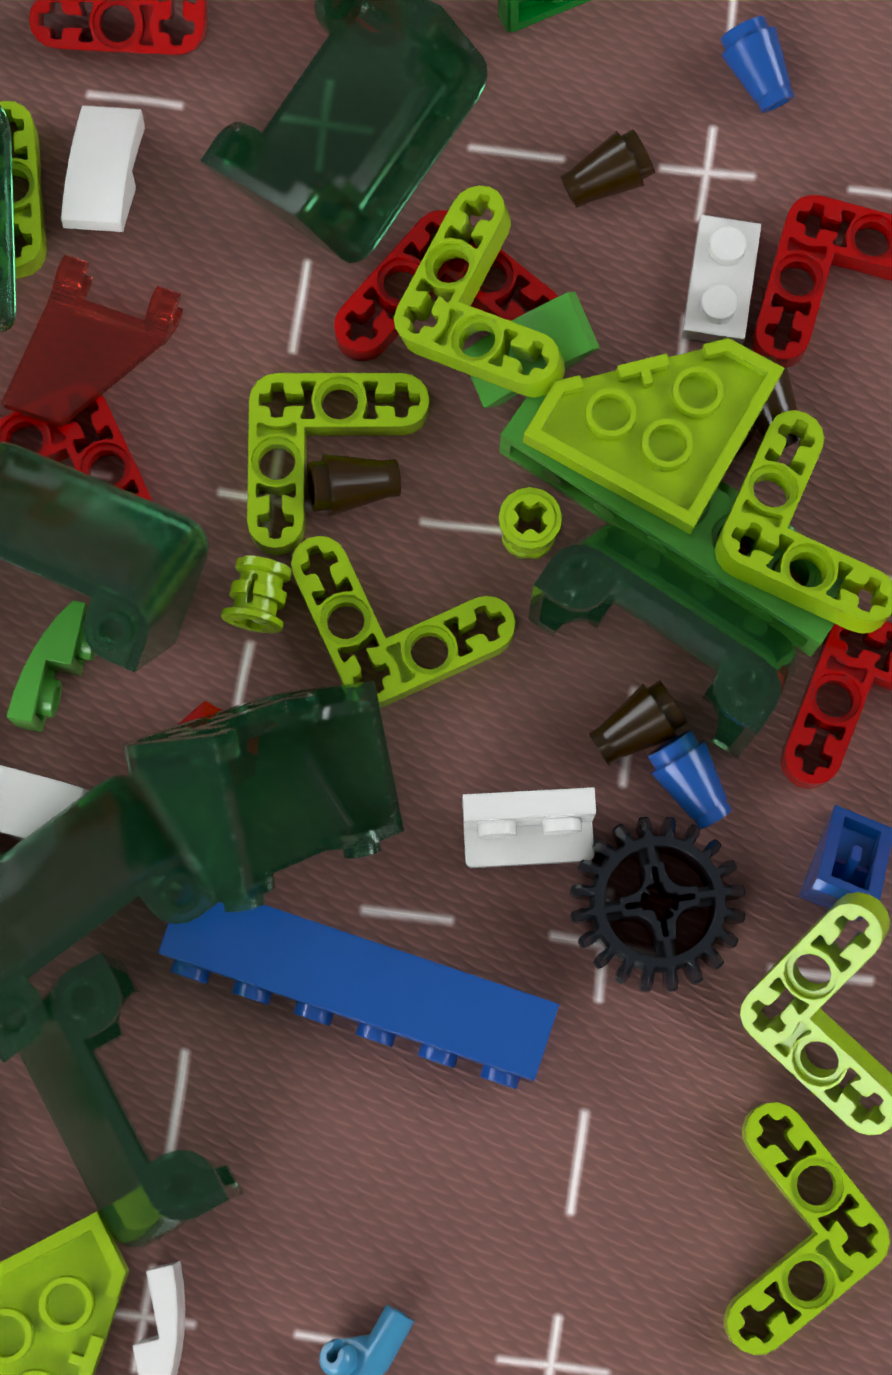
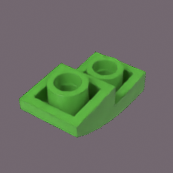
[463,292,600,408]
[6,600,101,733]

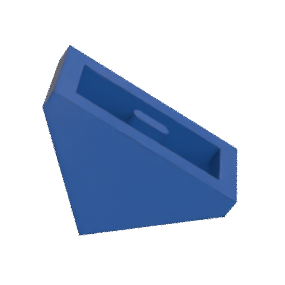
[798,805,892,921]

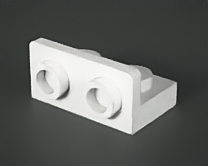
[462,787,596,868]

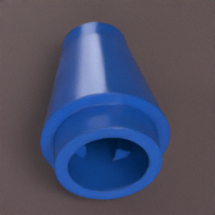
[720,16,795,113]
[647,730,732,829]

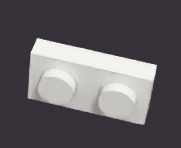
[681,215,761,345]

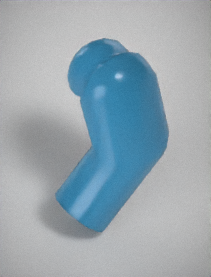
[319,1304,415,1375]

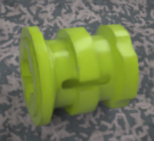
[498,487,562,559]
[221,555,292,633]

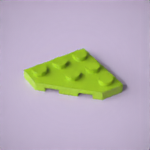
[522,338,785,535]
[0,1210,130,1375]

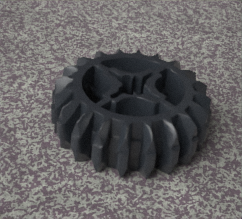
[570,817,746,992]

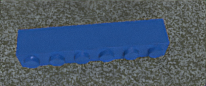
[158,878,559,1090]

